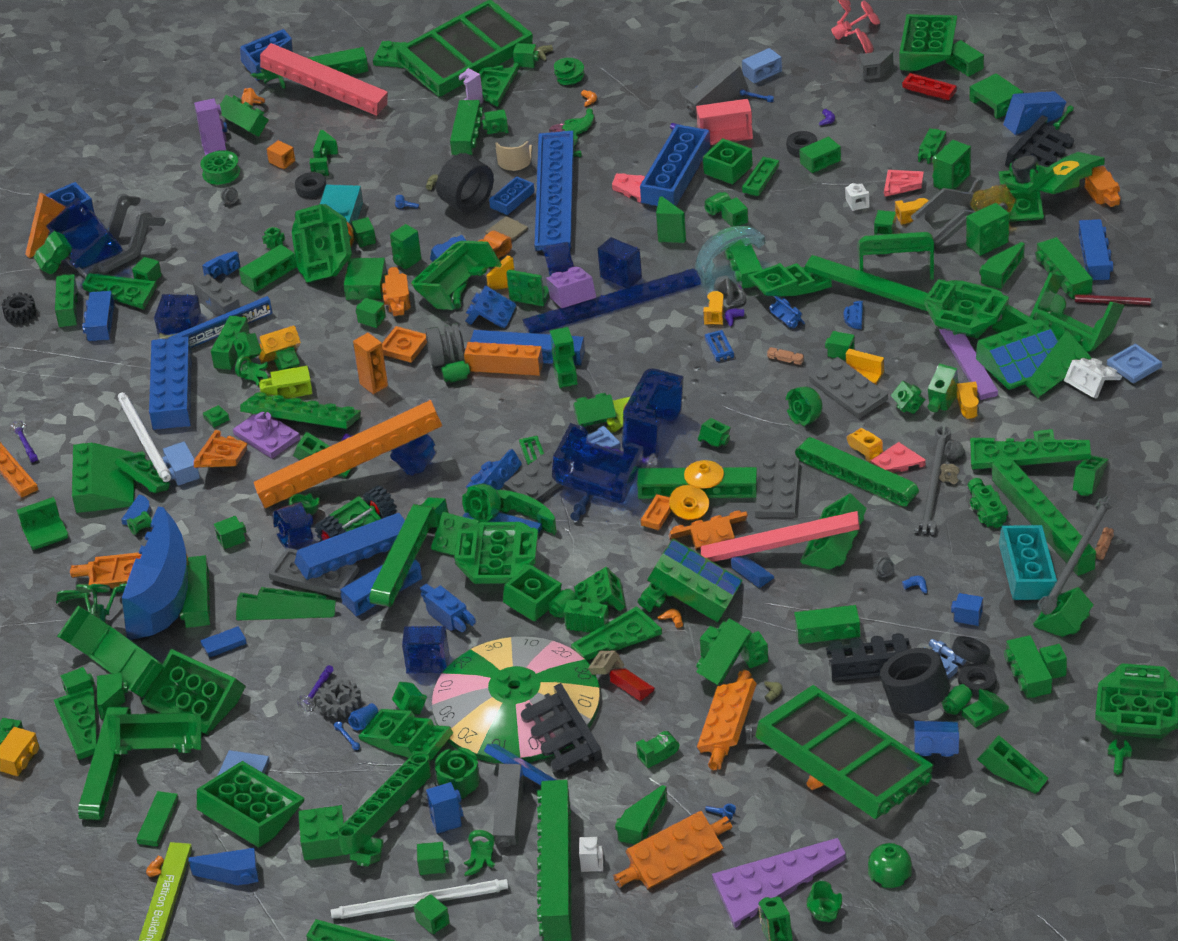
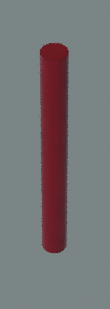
[1075,294,1151,305]

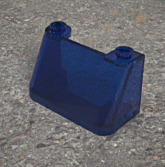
[46,197,124,269]

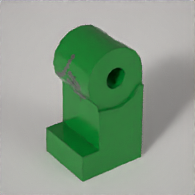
[636,731,680,769]

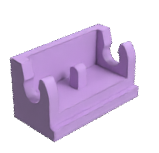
[459,68,483,104]

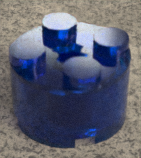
[543,242,574,276]
[390,434,437,475]
[272,502,313,547]

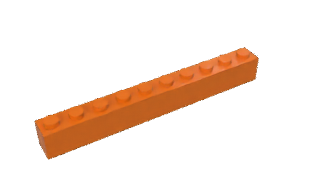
[254,400,443,508]

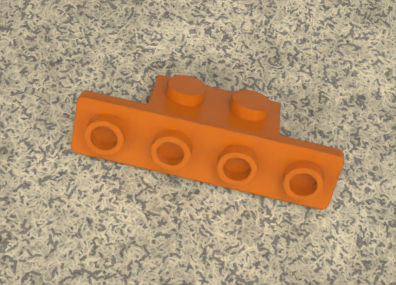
[669,510,748,550]

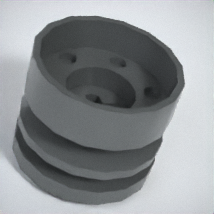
[425,323,465,367]

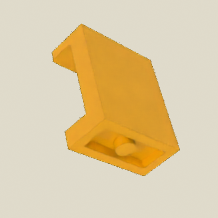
[258,325,301,364]

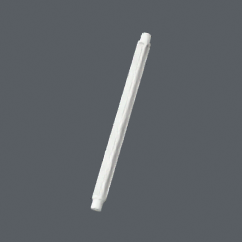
[118,392,171,482]
[331,879,508,919]

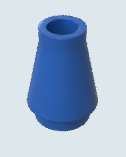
[348,703,378,731]

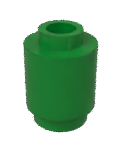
[704,192,731,215]
[442,361,470,383]
[548,589,578,618]
[942,684,972,715]

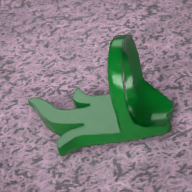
[250,69,286,89]
[235,355,269,386]
[464,830,495,877]

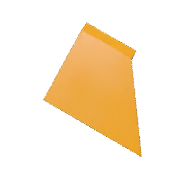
[486,255,515,290]

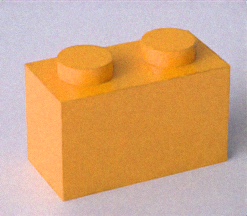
[0,727,39,776]

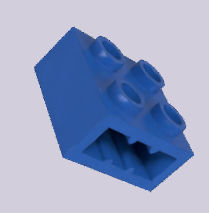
[914,721,959,757]

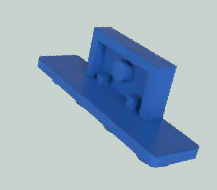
[466,449,522,490]

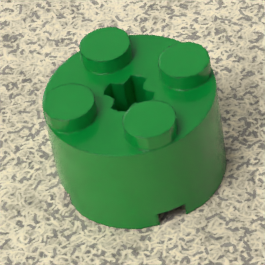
[435,747,480,799]

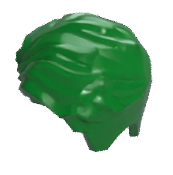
[806,880,842,922]

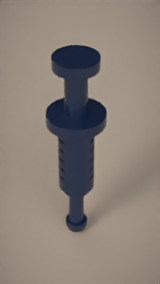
[570,491,592,521]

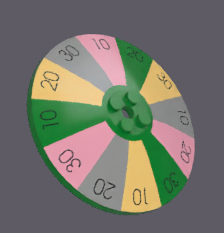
[432,637,600,764]

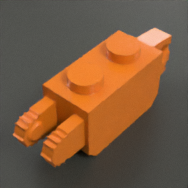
[1085,166,1120,207]
[382,267,411,316]

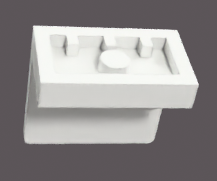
[1064,358,1122,398]

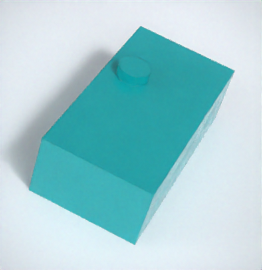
[320,185,363,227]
[999,525,1057,600]

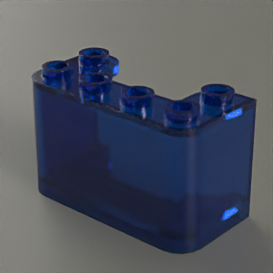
[622,368,684,460]
[552,423,644,503]

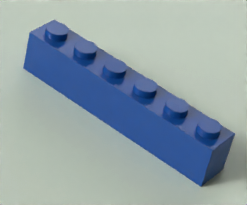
[470,330,585,366]
[294,513,405,580]

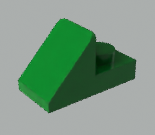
[313,130,338,158]
[962,689,1009,728]

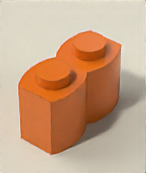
[479,230,512,259]

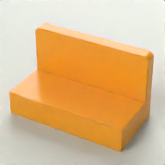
[846,349,884,385]

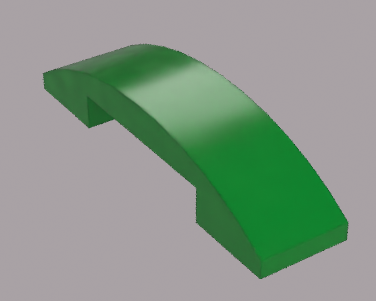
[497,490,557,535]

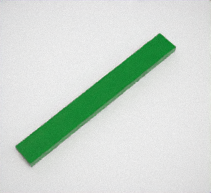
[804,255,928,312]

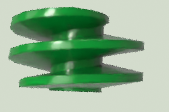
[554,58,585,85]

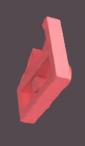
[884,170,924,197]
[612,173,645,203]
[871,442,926,473]

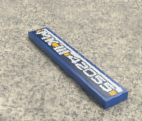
[168,296,273,348]

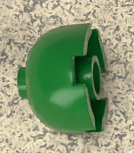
[786,386,823,426]
[462,483,501,522]
[868,843,912,888]

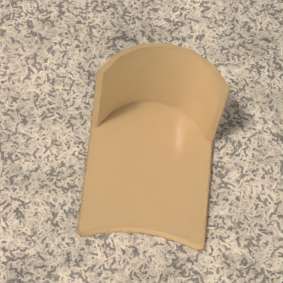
[495,141,532,171]

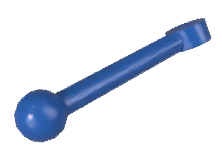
[739,89,774,102]
[334,722,360,750]

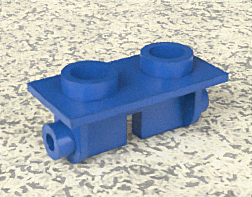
[769,296,805,328]

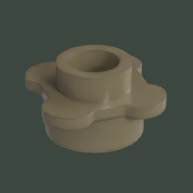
[939,464,960,484]

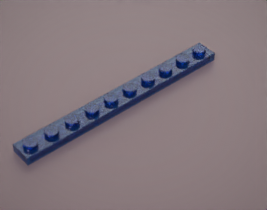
[522,268,701,334]

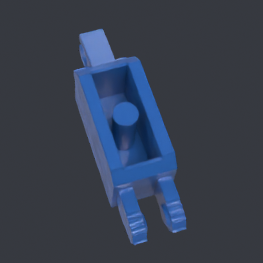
[420,584,476,632]

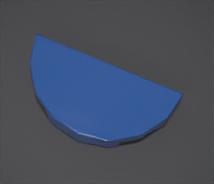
[843,301,863,330]
[121,494,151,525]

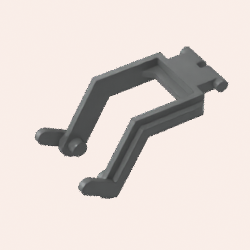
[900,178,1007,253]
[67,194,166,278]

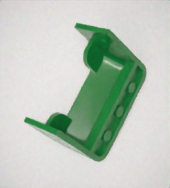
[857,232,934,280]
[411,241,502,310]
[1030,272,1125,353]
[107,713,201,754]

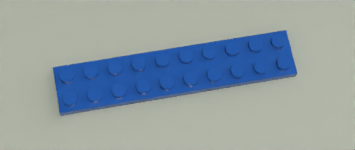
[534,131,574,251]

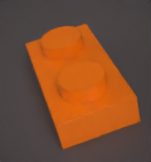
[641,494,672,530]

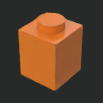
[267,140,295,170]

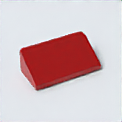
[610,668,655,701]

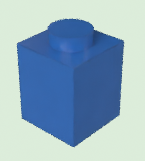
[951,593,983,626]

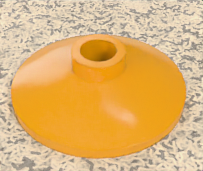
[684,460,724,489]
[669,485,709,520]

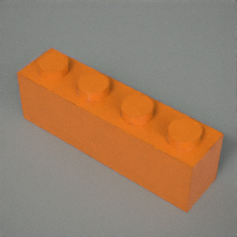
[464,342,543,376]

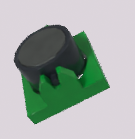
[1004,155,1055,194]

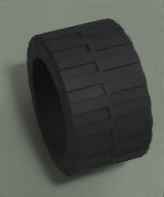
[436,153,494,213]
[880,648,951,714]

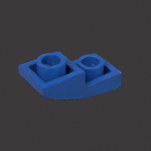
[202,251,241,279]

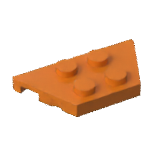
[25,193,70,258]
[194,430,247,468]

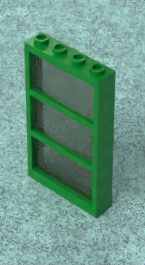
[397,0,533,97]
[755,685,933,820]

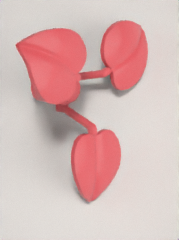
[831,0,880,53]

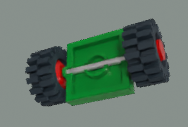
[315,485,397,542]

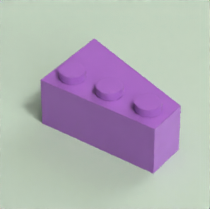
[194,98,227,156]

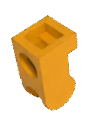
[895,198,929,225]
[703,291,724,324]
[957,381,979,419]
[847,428,883,463]

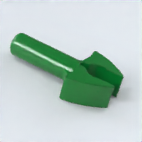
[1107,739,1132,775]

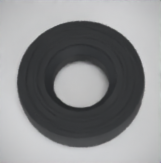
[786,131,818,156]
[295,172,327,198]
[952,636,990,664]
[958,663,997,697]

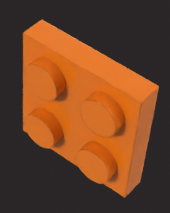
[382,326,427,363]

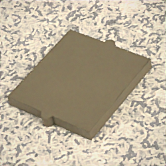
[485,216,528,241]

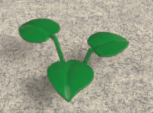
[56,584,126,623]

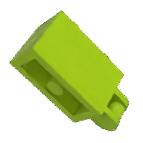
[259,366,313,399]

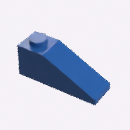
[189,848,259,885]

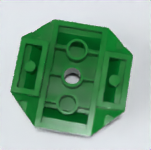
[454,522,539,584]
[1095,663,1178,739]

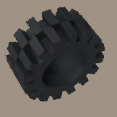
[2,292,37,324]

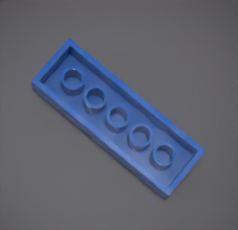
[640,124,710,206]
[149,336,192,430]

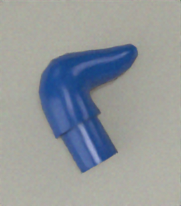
[902,575,928,594]

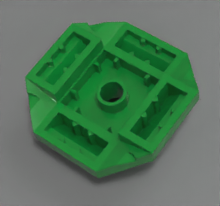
[291,204,352,282]
[924,279,1009,339]

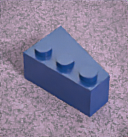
[240,29,293,81]

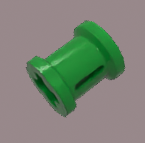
[126,511,152,535]

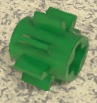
[262,227,285,249]

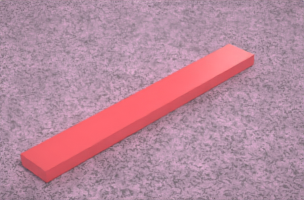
[701,511,860,562]

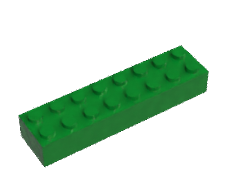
[537,780,572,941]

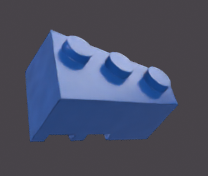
[1003,91,1066,135]

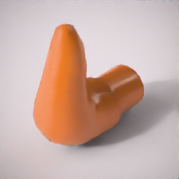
[581,90,597,107]
[657,608,683,628]
[146,855,164,878]

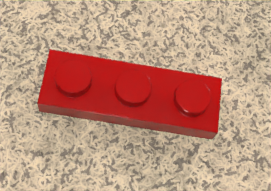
[902,73,957,100]

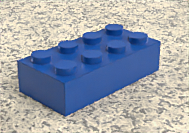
[489,176,535,215]

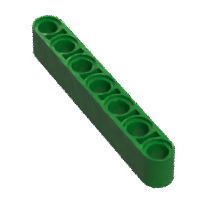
[795,437,919,507]
[369,504,435,607]
[78,707,131,820]
[338,752,431,854]

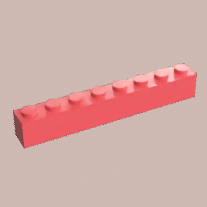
[260,43,388,116]

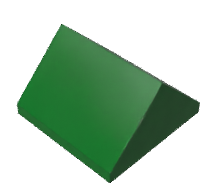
[656,196,686,243]

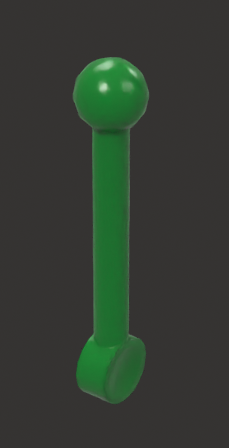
[1053,105,1074,129]

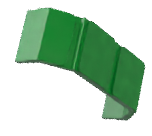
[57,606,164,698]

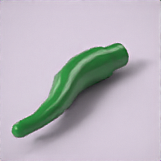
[452,279,468,309]

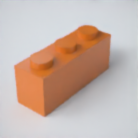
[353,333,388,394]

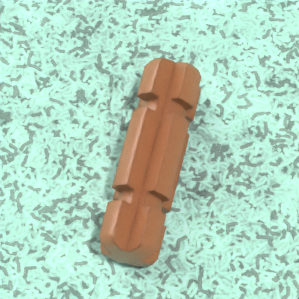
[767,347,804,365]
[1095,527,1114,560]

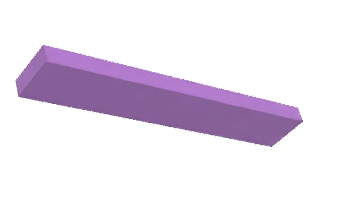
[940,329,998,400]

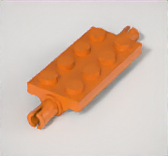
[70,552,188,589]
[697,670,757,770]
[613,811,732,890]

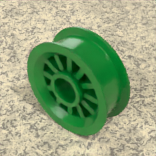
[200,150,240,185]

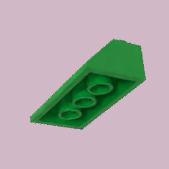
[800,493,867,570]

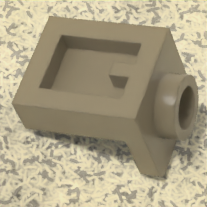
[588,651,624,675]

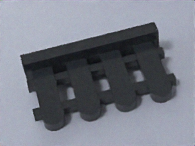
[1005,115,1074,168]
[826,633,910,682]
[521,683,603,774]

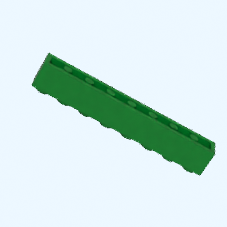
[992,456,1096,576]

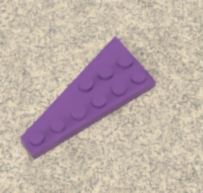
[712,838,846,928]

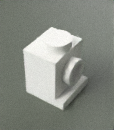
[845,183,869,211]
[579,837,604,872]

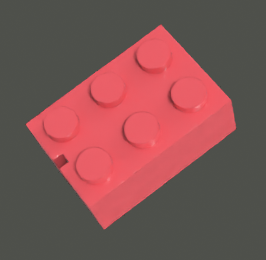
[696,99,753,145]

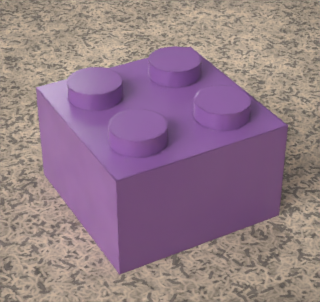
[546,267,596,308]

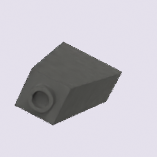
[684,59,749,114]
[493,764,526,847]

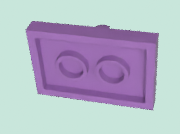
[233,412,300,459]

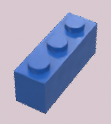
[82,291,114,341]

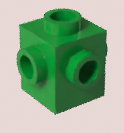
[891,380,926,414]

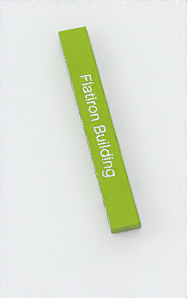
[139,842,192,941]

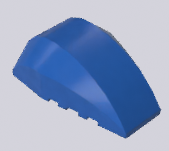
[122,506,188,640]

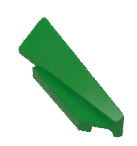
[236,587,336,620]

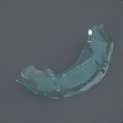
[695,226,766,285]

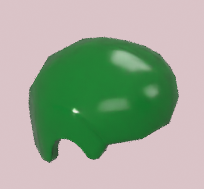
[289,494,320,519]

